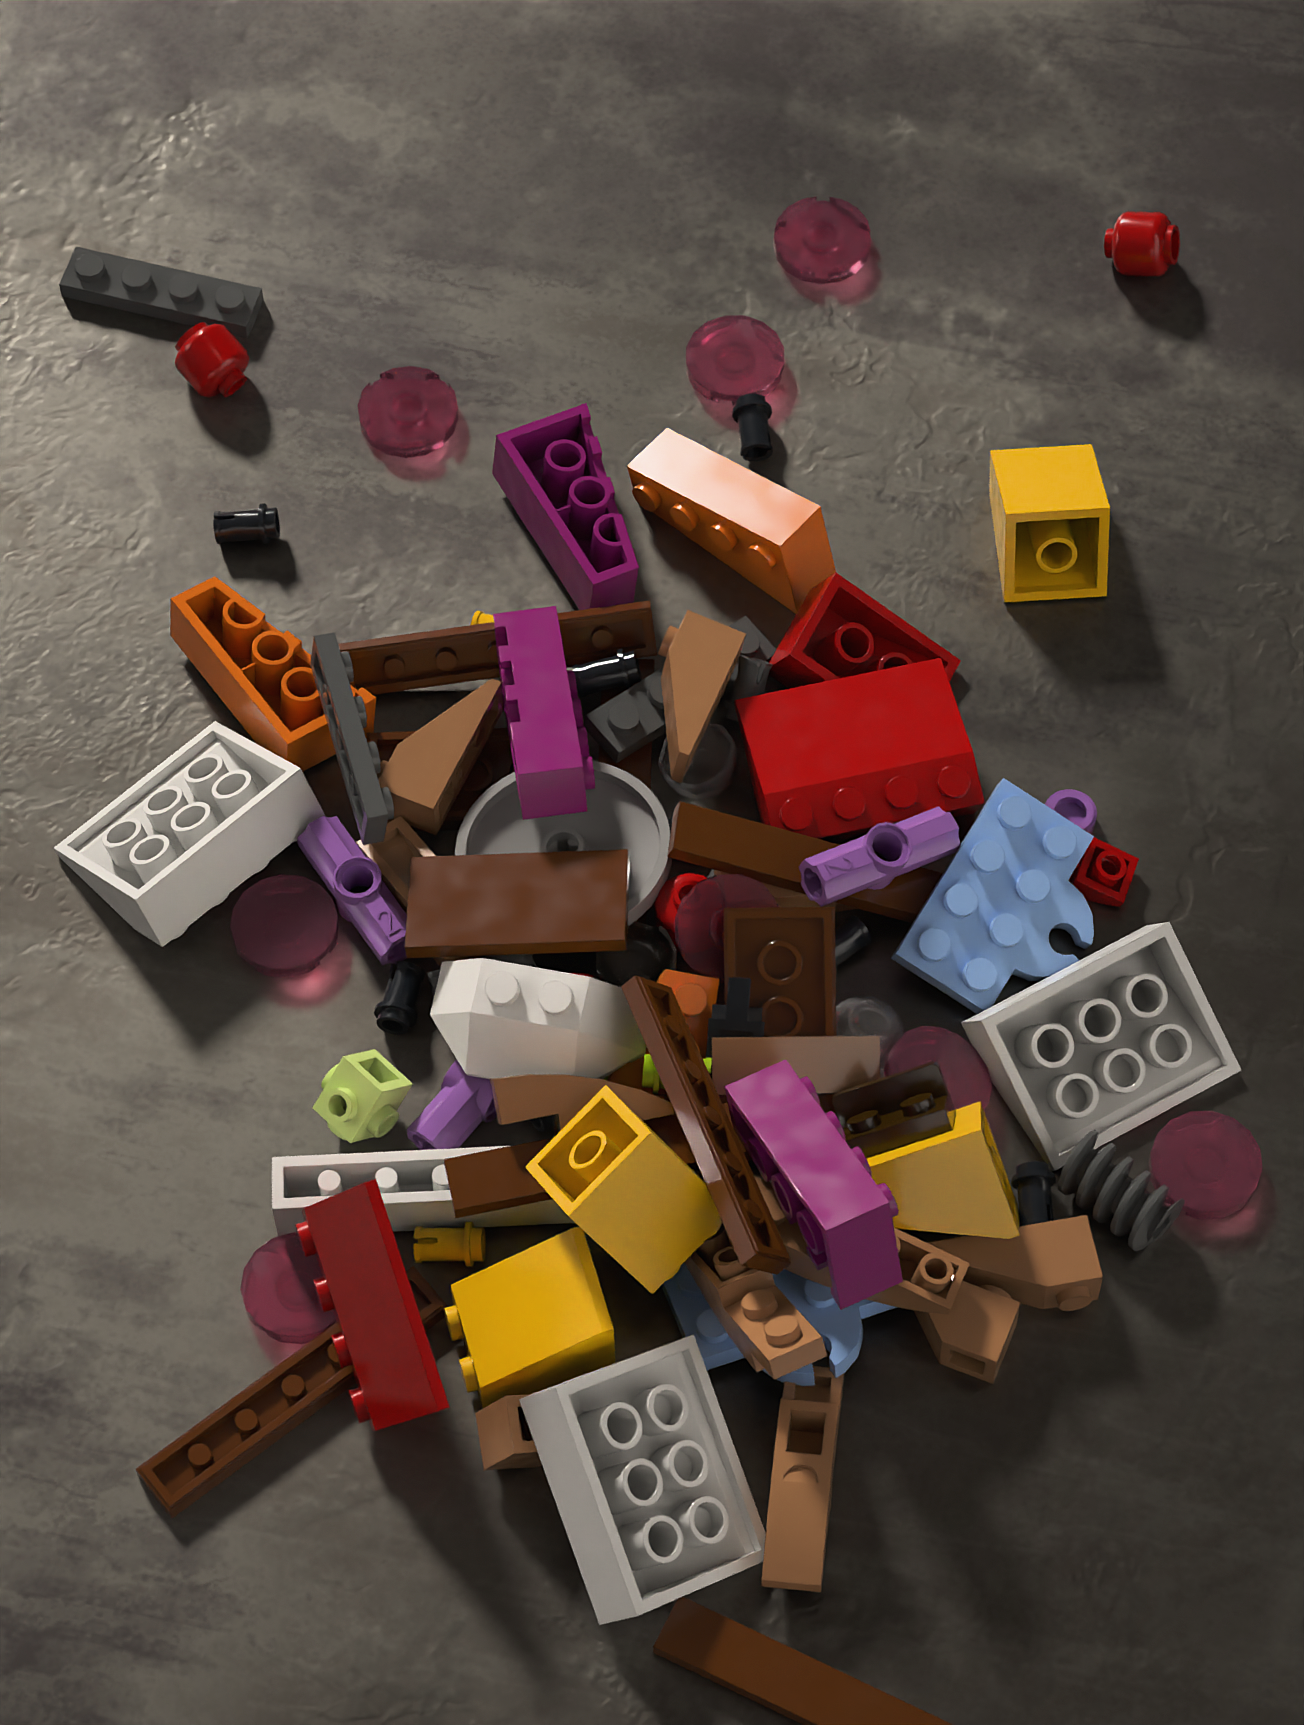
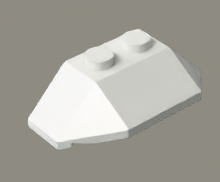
[430,958,647,1079]

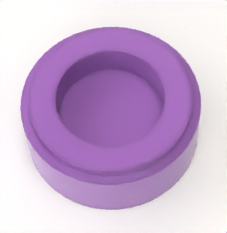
[1045,789,1097,834]

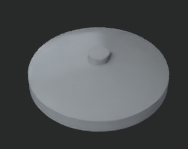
[455,761,672,926]

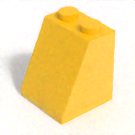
[989,444,1110,603]
[525,1085,723,1294]
[866,1101,1019,1239]
[444,1226,615,1409]

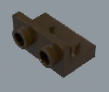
[832,1061,956,1158]

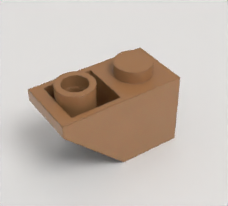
[914,1281,1021,1384]

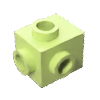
[312,1049,413,1143]

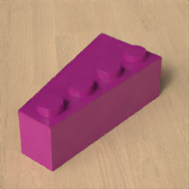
[492,403,639,610]
[493,606,595,820]
[724,1059,903,1310]

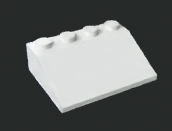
[54,721,325,947]
[961,922,1241,1171]
[519,1334,766,1625]

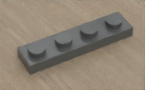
[59,247,264,339]
[583,616,776,764]
[310,632,394,845]

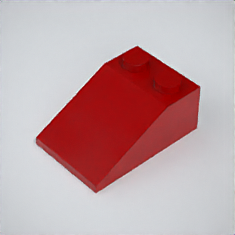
[769,572,961,689]

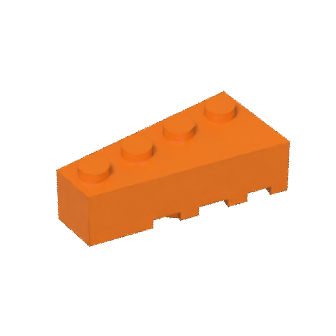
[627,428,836,614]
[170,576,376,772]

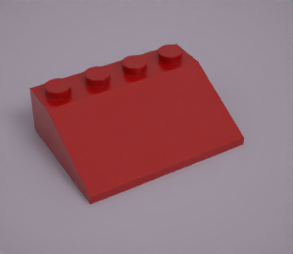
[734,658,985,843]
[295,1179,450,1431]

